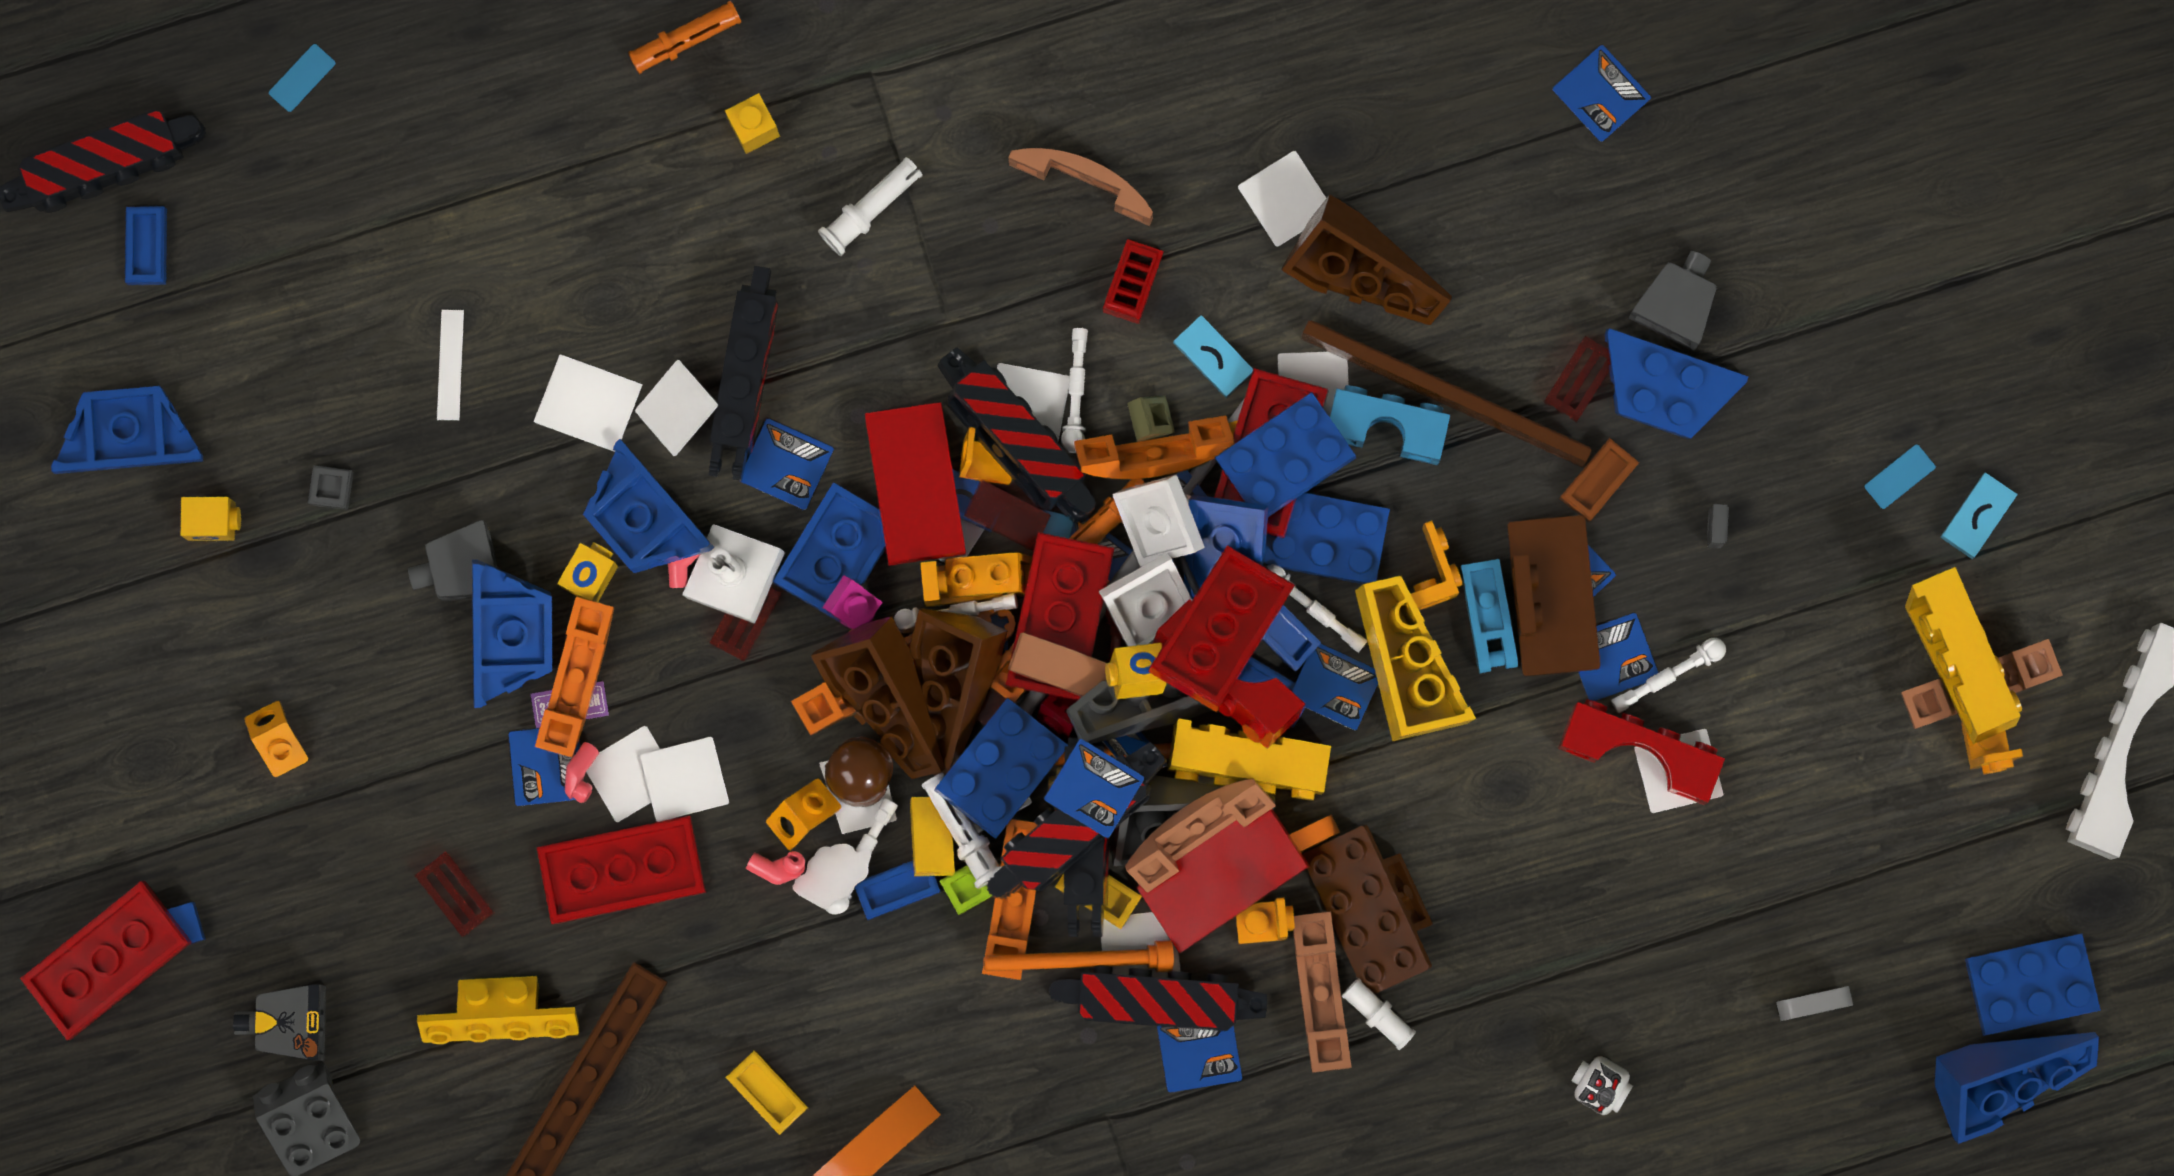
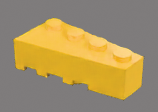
[1905,567,2022,744]

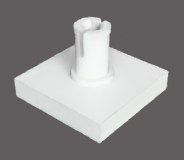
[1112,474,1205,567]
[682,524,785,624]
[1099,553,1192,647]

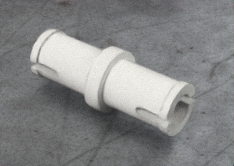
[1341,978,1416,1050]

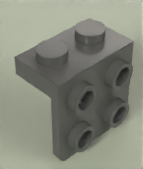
[253,1061,360,1176]

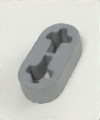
[1776,986,1853,1021]

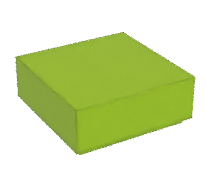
[940,865,992,915]

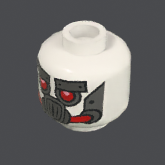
[1571,1056,1633,1115]

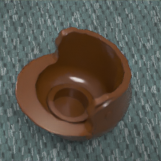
[825,736,893,807]

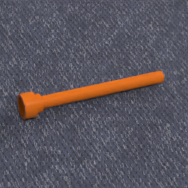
[983,940,1174,972]

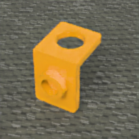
[959,427,1012,485]
[245,701,308,777]
[766,779,841,850]

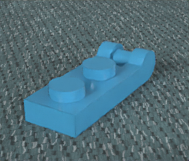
[1460,559,1518,674]

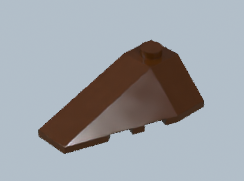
[1281,194,1452,325]
[910,609,1008,776]
[811,616,945,779]

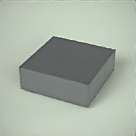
[308,465,354,510]
[1707,504,1729,548]

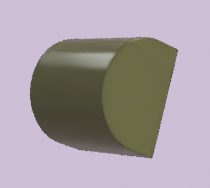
[1127,395,1175,442]

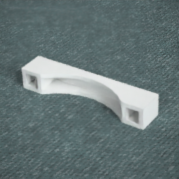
[2066,623,2174,860]

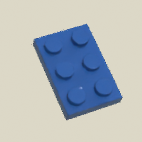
[1215,392,1356,517]
[773,482,886,623]
[1265,493,1390,584]
[1184,495,1269,600]
[934,698,1068,839]
[1965,934,2101,1036]

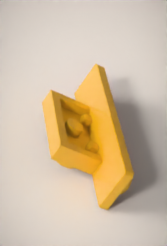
[417,976,579,1044]

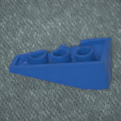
[1935,1032,2099,1144]

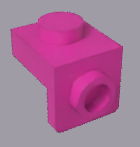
[822,575,882,630]

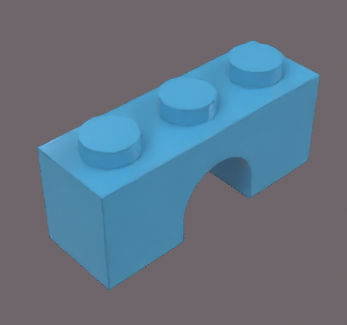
[1330,385,1450,465]

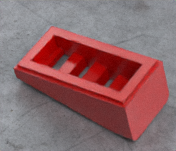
[1103,239,1164,324]

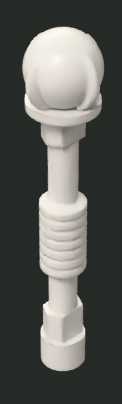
[1061,328,1088,453]
[1267,564,1367,653]
[894,593,1018,633]
[1611,638,1726,713]
[825,798,898,915]

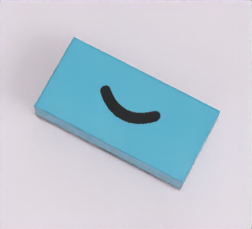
[1173,315,1253,398]
[1940,473,2018,559]

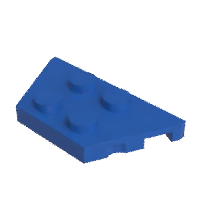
[1604,328,1748,439]
[51,386,204,474]
[583,439,714,573]
[472,559,552,708]

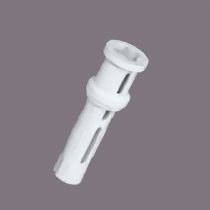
[818,157,923,256]
[921,773,1003,889]

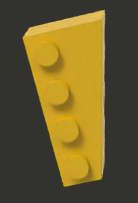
[1355,576,1476,741]
[1167,718,1331,800]

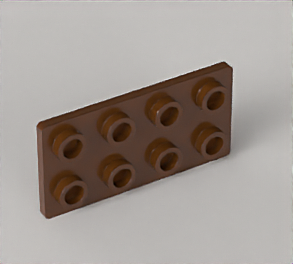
[1507,515,1600,677]
[1303,825,1433,994]

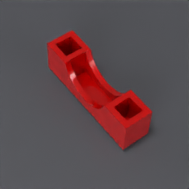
[1152,599,1305,749]
[1558,699,1725,805]

